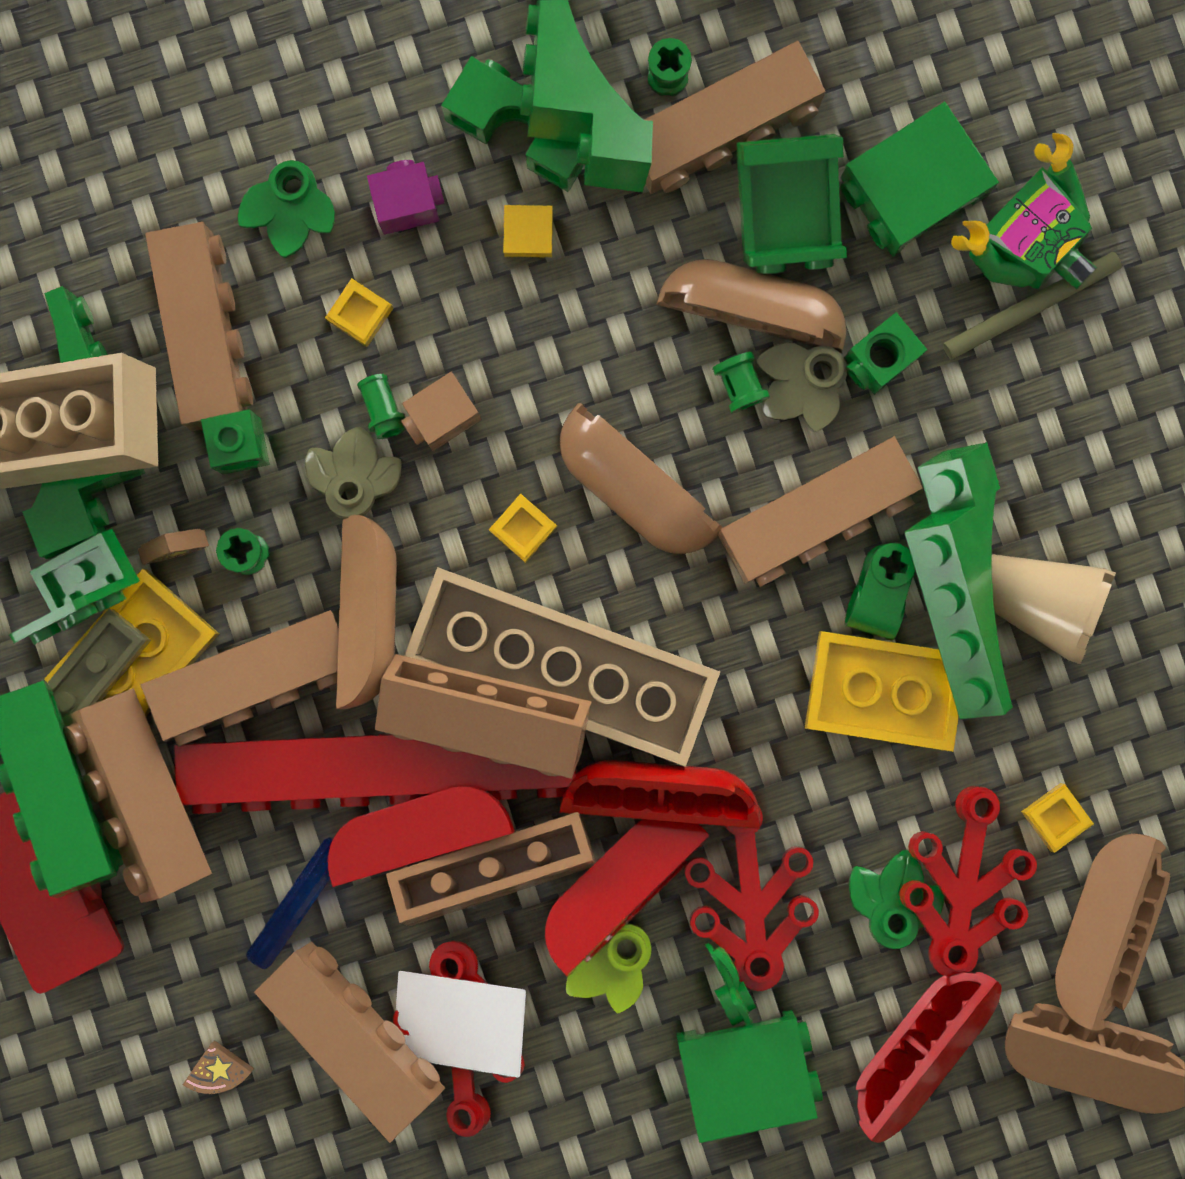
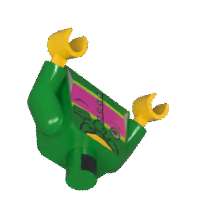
[951,133,1097,290]

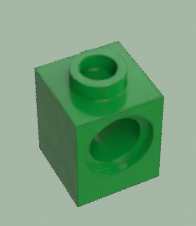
[844,312,927,395]
[201,409,270,475]

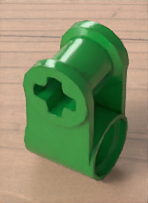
[844,543,915,641]

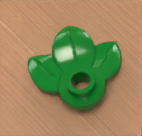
[238,160,335,258]
[849,850,944,949]
[704,943,757,1026]

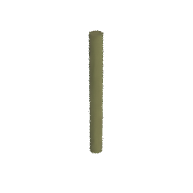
[943,251,1122,360]

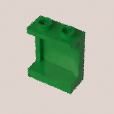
[840,101,999,256]
[736,134,847,274]
[676,1010,823,1143]

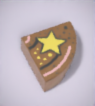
[138,529,209,565]
[182,1040,255,1094]

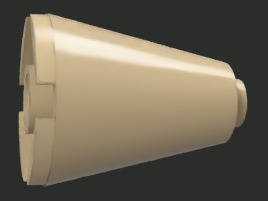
[992,554,1116,664]

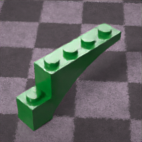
[520,0,653,192]
[22,286,145,560]
[905,442,1013,719]

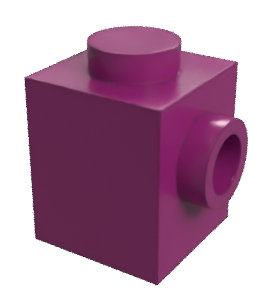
[367,160,445,235]

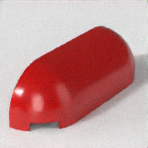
[560,760,760,829]
[328,786,515,887]
[545,819,710,977]
[856,972,1002,1143]

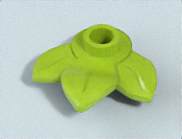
[566,924,651,1013]

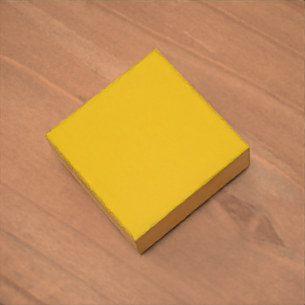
[503,205,553,257]
[325,278,394,347]
[489,494,557,563]
[1021,783,1094,853]

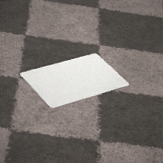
[396,971,526,1078]

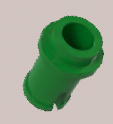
[357,374,406,439]

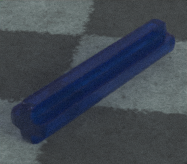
[246,837,333,970]

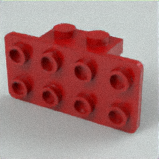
[0,792,124,994]

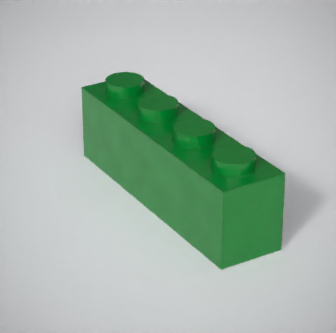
[0,680,117,898]

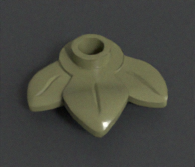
[756,342,847,432]
[305,427,402,519]

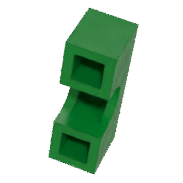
[441,56,585,192]

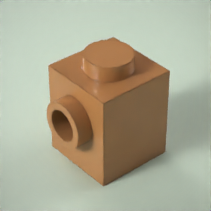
[401,371,482,451]

